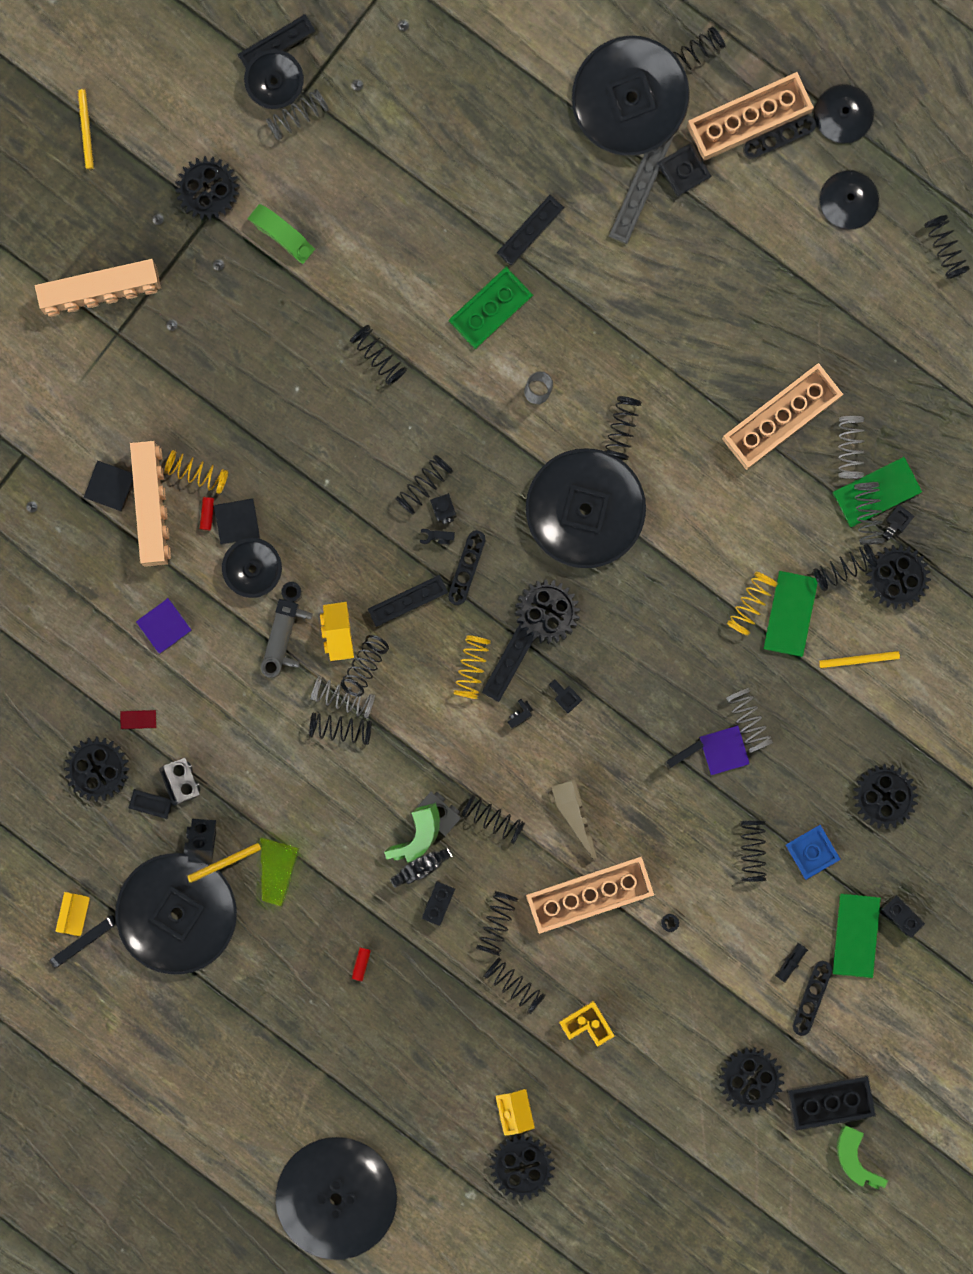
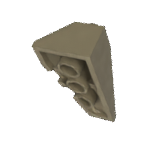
[549,780,597,859]

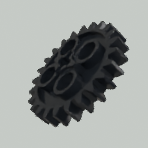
[175,156,240,221]
[865,545,931,610]
[515,579,580,645]
[64,736,130,802]
[852,764,919,829]
[390,848,452,888]
[719,1047,785,1113]
[490,1134,555,1201]

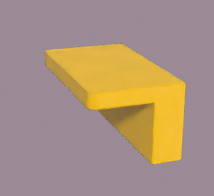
[55,892,90,936]
[496,1089,535,1136]

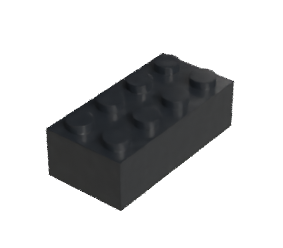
[787,1075,876,1131]

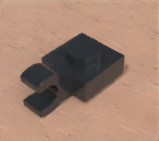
[882,504,914,541]
[420,529,455,545]
[549,679,582,714]

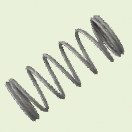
[839,416,865,478]
[310,676,375,719]
[726,688,773,753]

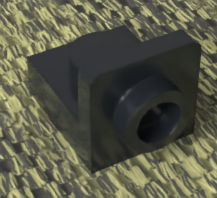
[430,493,457,525]
[508,699,533,729]

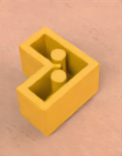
[320,602,354,661]
[559,1001,615,1047]

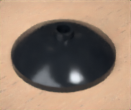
[244,49,304,110]
[814,84,874,144]
[819,170,879,230]
[222,538,282,598]

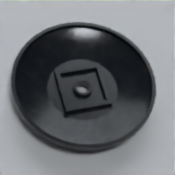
[572,36,690,156]
[526,448,646,569]
[115,853,237,975]
[276,1137,397,1260]

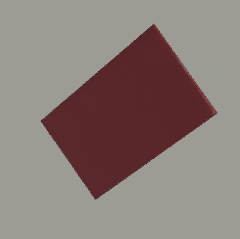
[120,710,156,729]

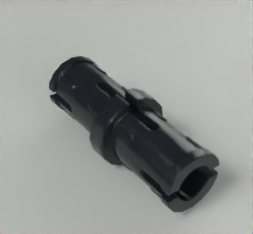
[775,943,808,983]

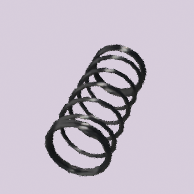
[673,26,726,71]
[924,215,970,279]
[350,325,407,385]
[605,396,642,460]
[395,455,453,515]
[813,543,878,592]
[340,635,389,697]
[309,712,372,746]
[461,794,525,844]
[740,821,767,882]
[476,891,519,956]
[483,957,545,1015]

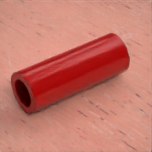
[199,497,214,531]
[351,947,371,982]

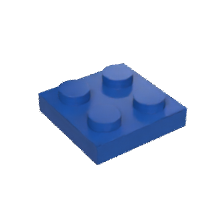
[785,825,841,880]

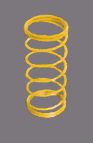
[164,450,229,494]
[727,571,778,636]
[453,635,491,699]

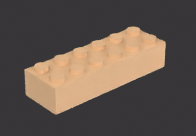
[687,72,814,161]
[35,259,161,317]
[722,363,843,470]
[130,441,171,567]
[526,857,654,934]

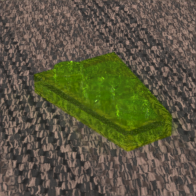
[260,837,300,907]

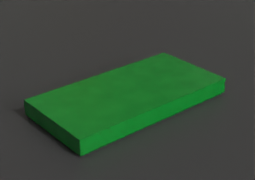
[448,266,533,350]
[832,457,922,528]
[763,571,818,657]
[832,893,881,978]

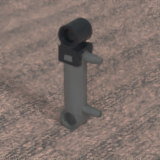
[261,582,313,678]

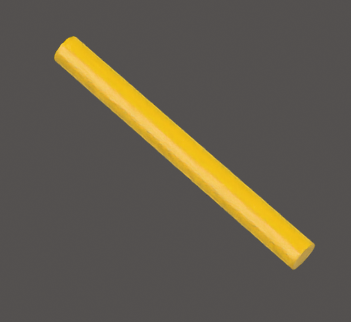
[78,89,94,169]
[819,651,900,668]
[187,843,261,883]

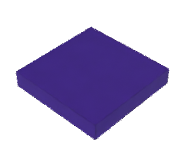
[136,598,192,654]
[699,726,750,775]

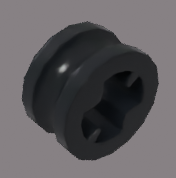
[661,914,679,932]

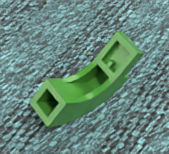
[247,204,315,264]
[384,803,440,863]
[837,1124,888,1189]

